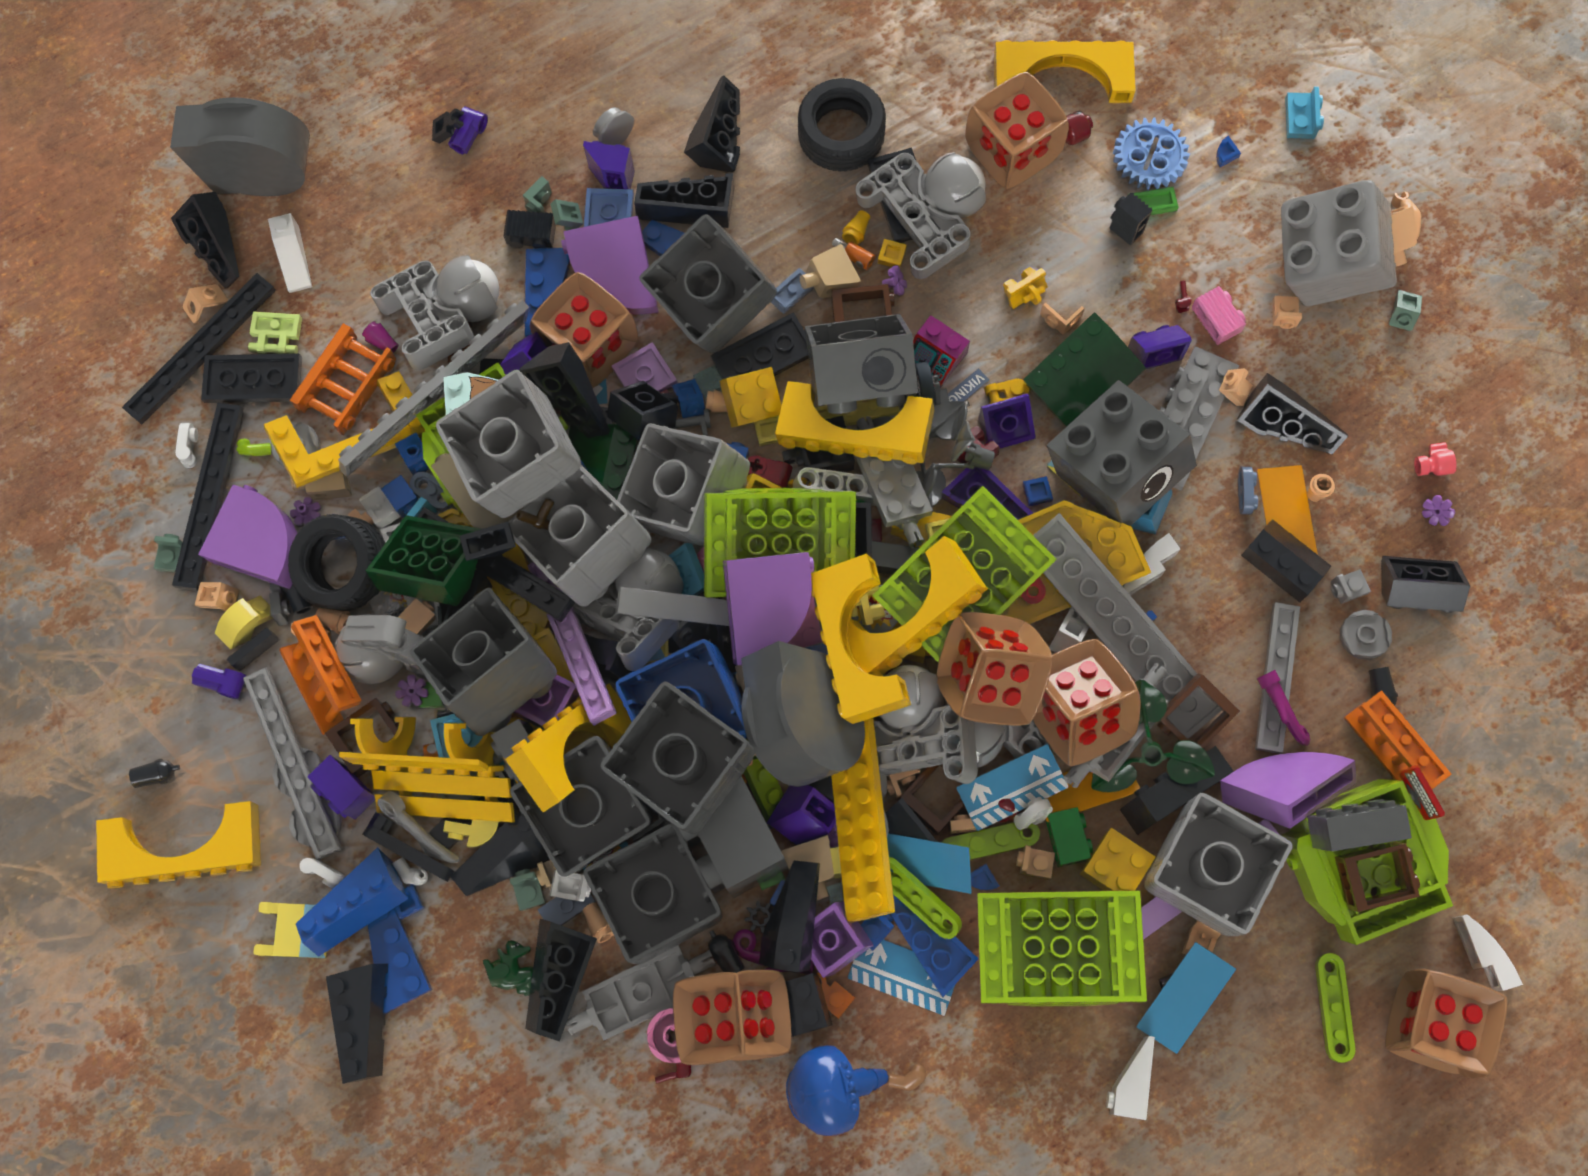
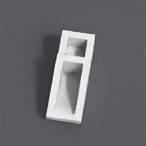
[1123,533,1180,596]
[1453,914,1523,992]

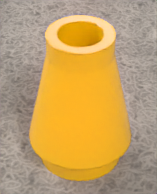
[842,210,870,245]

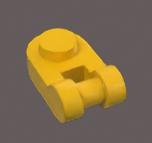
[984,379,1029,404]

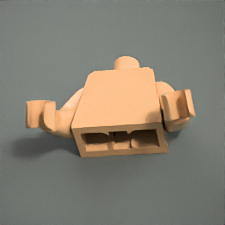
[1391,192,1421,266]

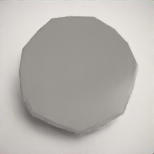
[593,107,634,145]

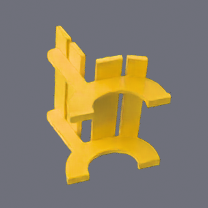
[339,716,515,822]

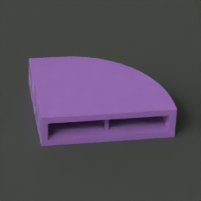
[561,216,659,315]
[198,485,297,589]
[723,552,814,665]
[1220,752,1357,828]

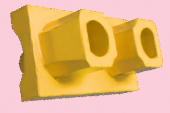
[1003,267,1048,309]

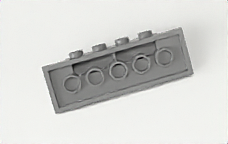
[1159,346,1239,491]

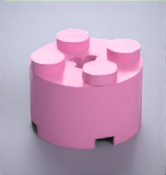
[647,1008,681,1063]

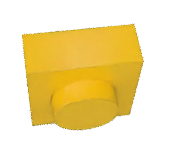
[878,239,907,268]

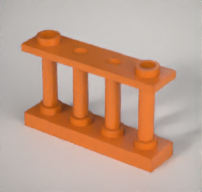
[290,323,396,436]
[279,615,362,735]
[1344,690,1452,789]

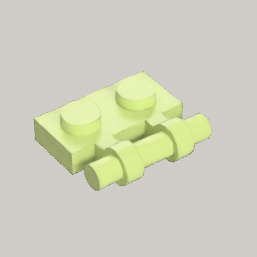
[248,311,302,354]

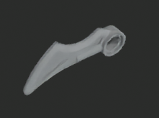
[377,791,460,863]

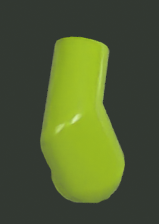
[236,439,271,456]

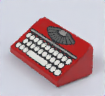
[1399,765,1445,820]

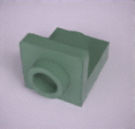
[523,176,552,213]
[550,199,583,231]
[1389,290,1422,331]
[154,534,182,573]
[509,869,546,911]

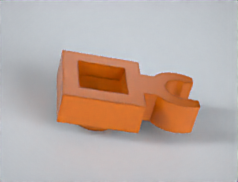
[818,973,855,1019]

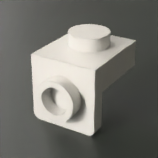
[359,486,400,530]
[549,870,591,902]

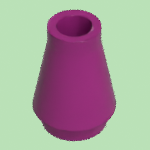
[362,321,399,353]

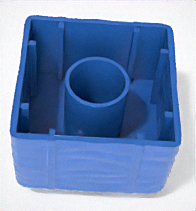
[616,639,748,739]

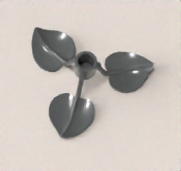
[857,401,964,507]
[922,401,995,498]

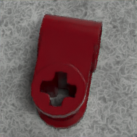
[748,455,793,488]

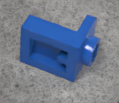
[672,379,705,418]
[861,914,894,951]

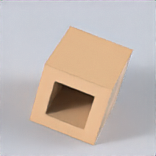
[398,598,435,636]

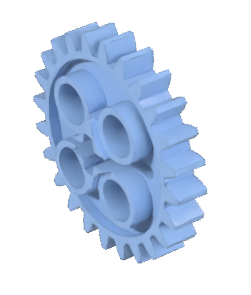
[1113,117,1190,190]

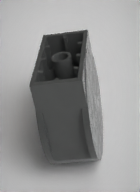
[170,97,310,196]
[741,641,865,787]

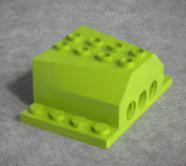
[872,486,1057,663]
[704,488,856,598]
[977,891,1147,1007]

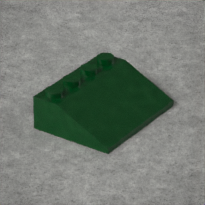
[1023,312,1146,427]
[568,424,640,500]
[366,515,481,606]

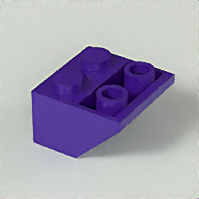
[583,141,635,189]
[767,785,836,846]

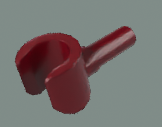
[1175,280,1192,313]
[655,1063,691,1084]

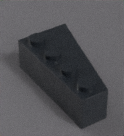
[634,173,734,228]
[1120,746,1234,835]
[525,919,597,1042]
[326,964,388,1084]

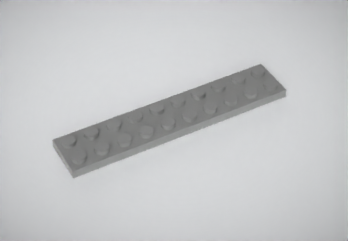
[338,300,529,477]
[1033,513,1222,739]

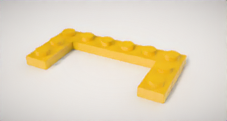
[264,371,425,488]

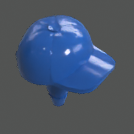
[786,1045,889,1136]

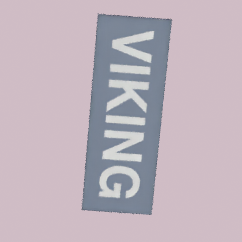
[948,368,989,402]

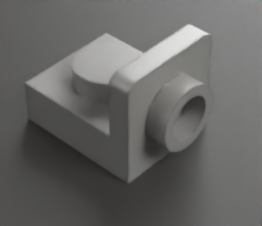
[1331,569,1371,604]

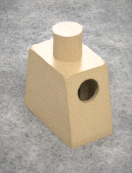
[800,244,861,298]
[290,471,352,500]
[781,835,835,901]

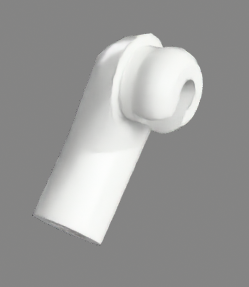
[392,857,428,886]

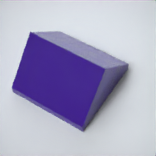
[978,393,1036,449]

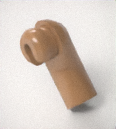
[888,1064,926,1091]

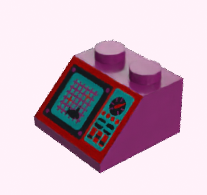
[913,315,970,388]

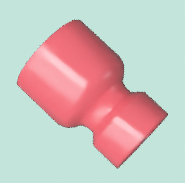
[1414,442,1456,476]

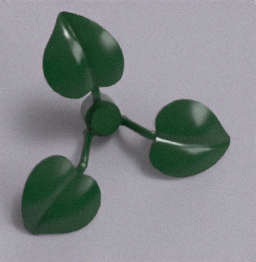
[1091,679,1215,792]

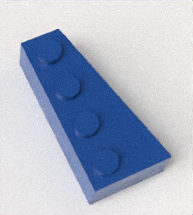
[296,847,408,957]

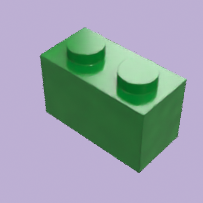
[1045,807,1093,868]

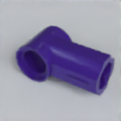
[448,106,488,155]
[192,663,247,700]

